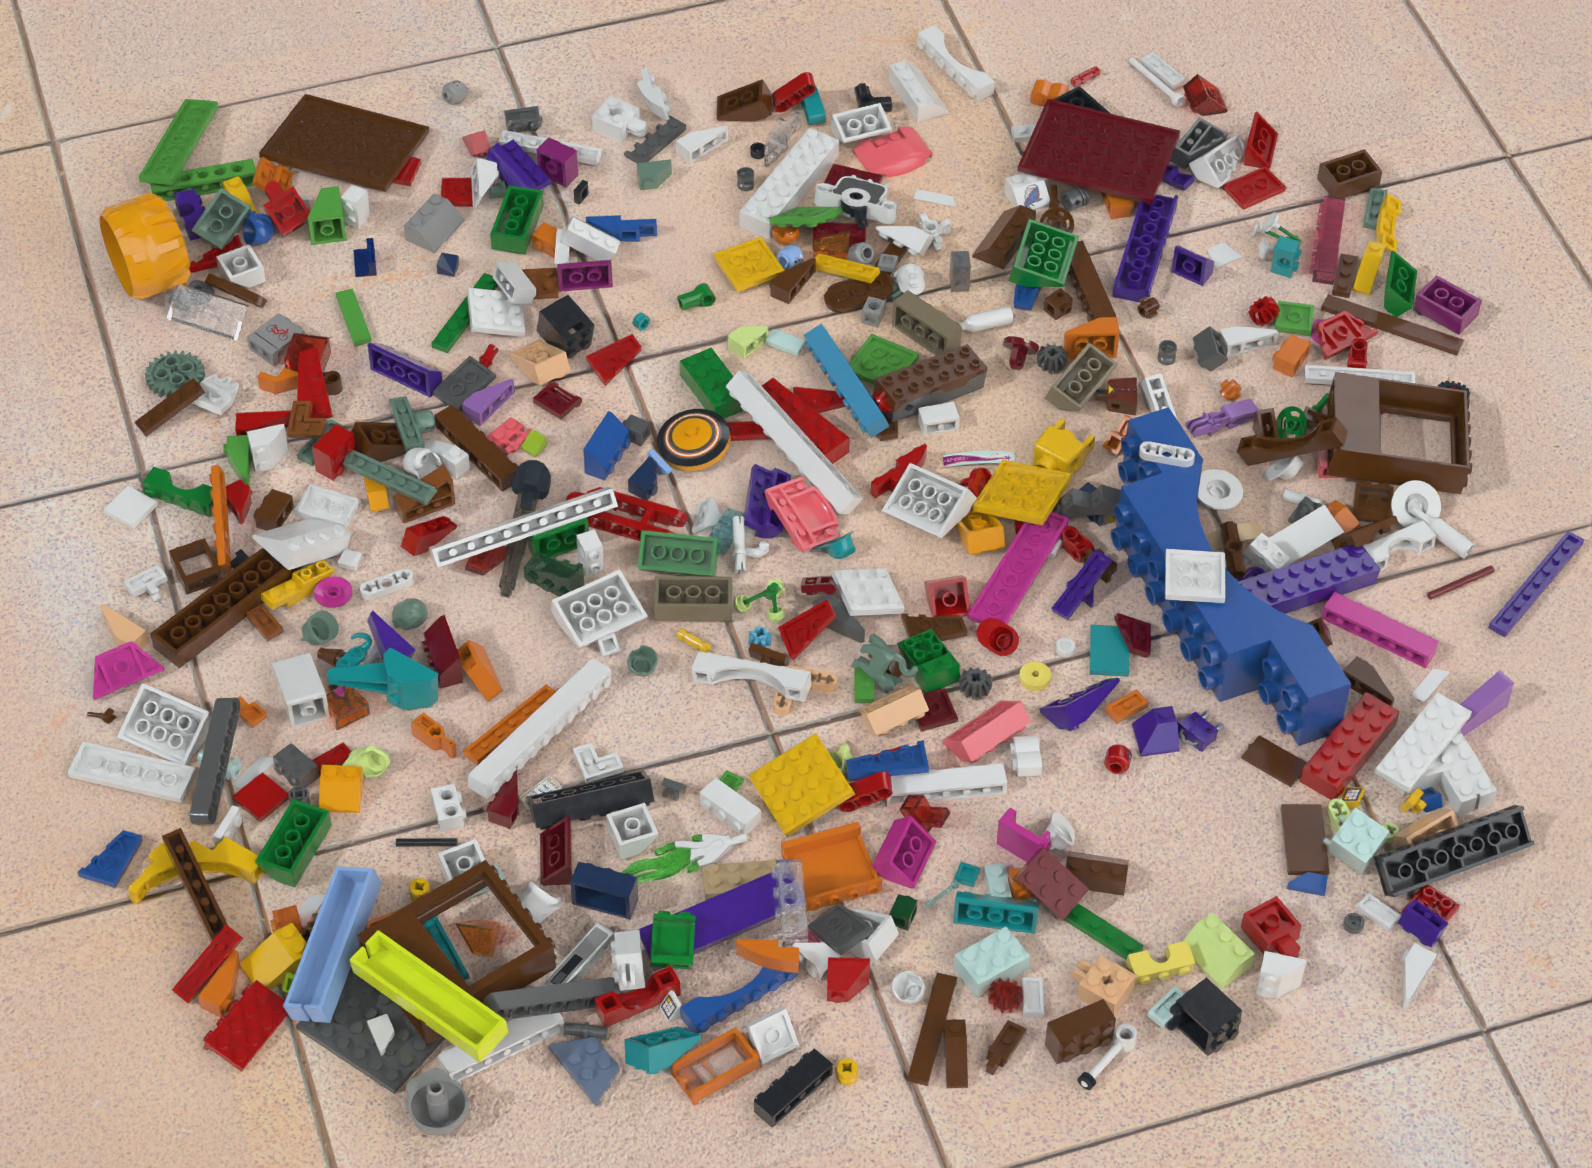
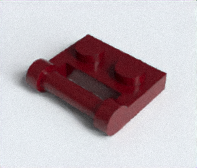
[533,381,582,420]
[801,576,836,596]

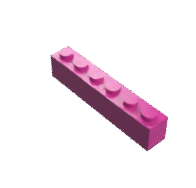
[1321,592,1439,668]

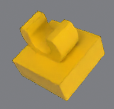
[1399,788,1427,814]

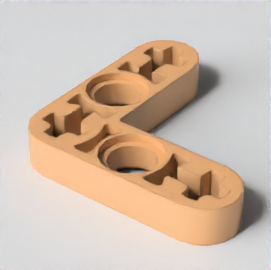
[773,666,837,716]

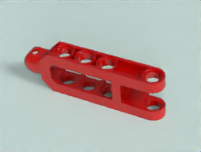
[566,487,688,541]

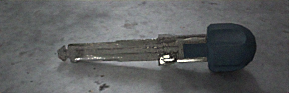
[499,460,551,598]

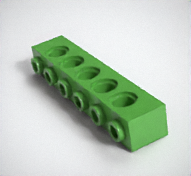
[150,158,256,201]

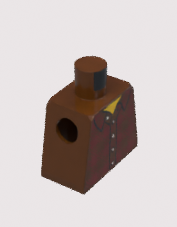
[1096,377,1137,415]

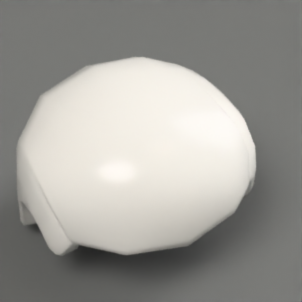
[891,971,926,1005]

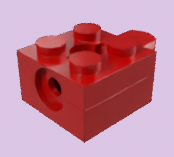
[263,181,310,238]
[1241,896,1302,958]

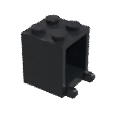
[536,295,595,359]
[1167,977,1242,1056]

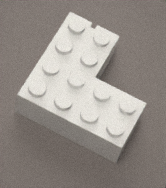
[1398,730,1497,816]

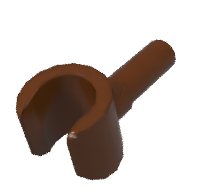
[87,708,116,724]

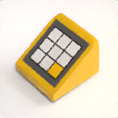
[1340,787,1365,809]

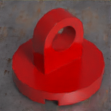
[959,467,992,501]

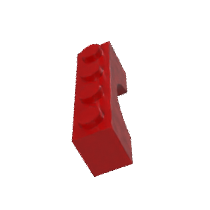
[595,966,681,1027]

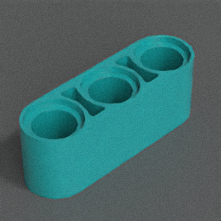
[801,85,826,125]

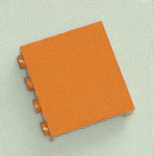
[781,822,883,912]

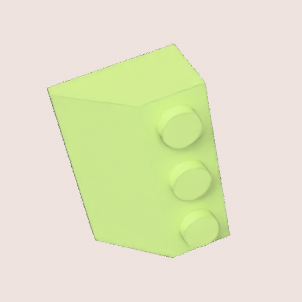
[1182,912,1255,989]

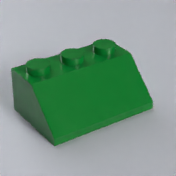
[1384,251,1418,317]
[527,517,589,563]

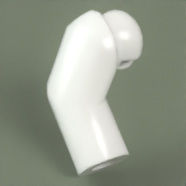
[745,541,770,558]

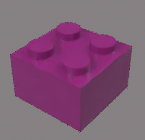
[536,137,578,188]

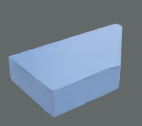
[647,449,673,475]

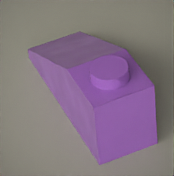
[462,379,515,426]

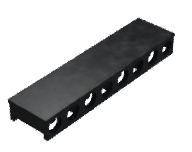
[1373,804,1535,897]

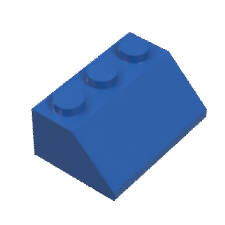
[583,411,631,481]

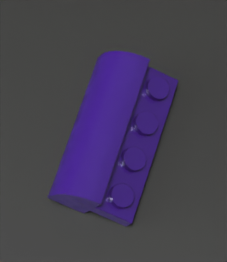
[486,139,551,190]
[743,464,791,539]

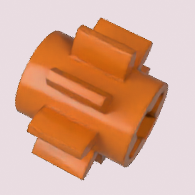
[1219,379,1242,401]

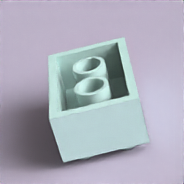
[954,927,1030,998]

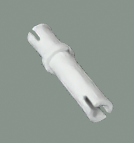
[732,516,747,574]

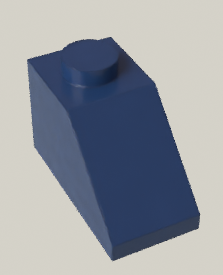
[628,456,658,500]

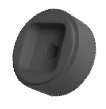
[1343,913,1365,934]

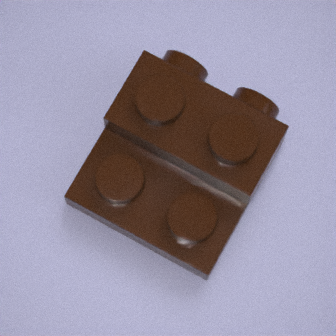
[1353,481,1394,522]

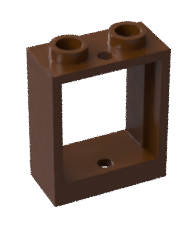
[169,538,222,595]

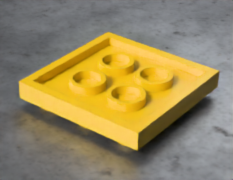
[713,237,785,293]

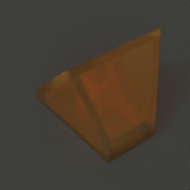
[455,919,501,958]

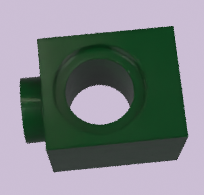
[889,894,918,931]

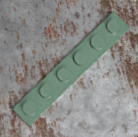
[342,450,437,505]

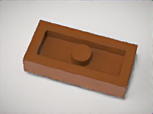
[246,604,284,642]

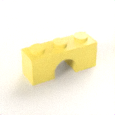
[1125,941,1195,985]

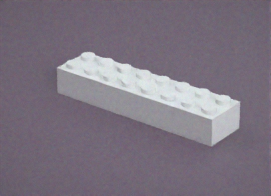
[739,128,839,239]

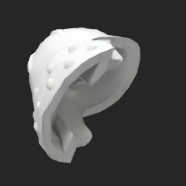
[892,262,926,295]

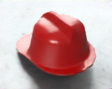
[976,618,1019,656]

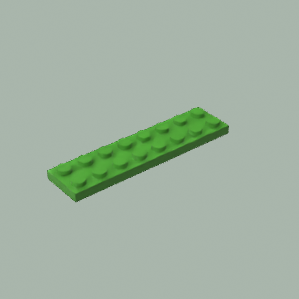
[139,99,219,185]

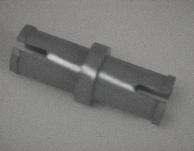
[564,1022,608,1040]

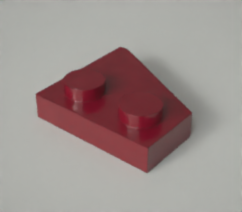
[1114,613,1151,658]

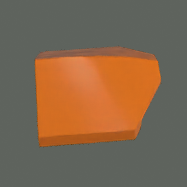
[1327,500,1361,537]

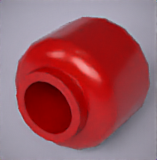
[1104,744,1132,774]

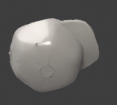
[406,1068,470,1135]

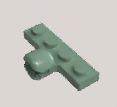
[389,396,435,453]

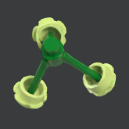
[734,579,786,623]

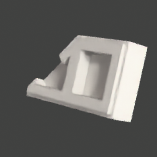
[367,1014,395,1056]

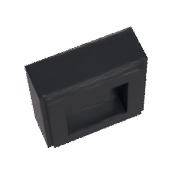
[573,180,589,205]

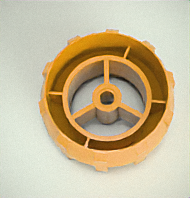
[99,192,191,300]

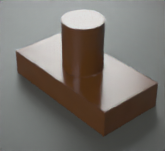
[748,643,789,667]

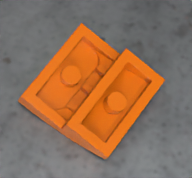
[252,157,294,192]

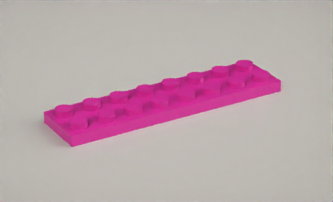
[968,512,1069,624]

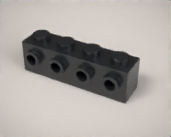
[754,1048,833,1128]

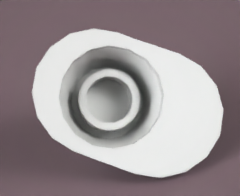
[1264,456,1303,481]
[1044,812,1075,850]

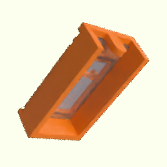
[671,1027,760,1105]

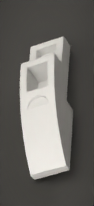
[637,68,671,120]

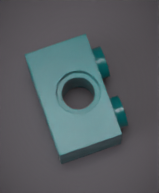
[1271,236,1302,278]

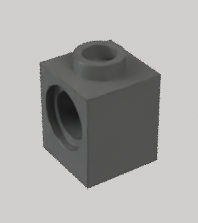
[622,414,650,446]

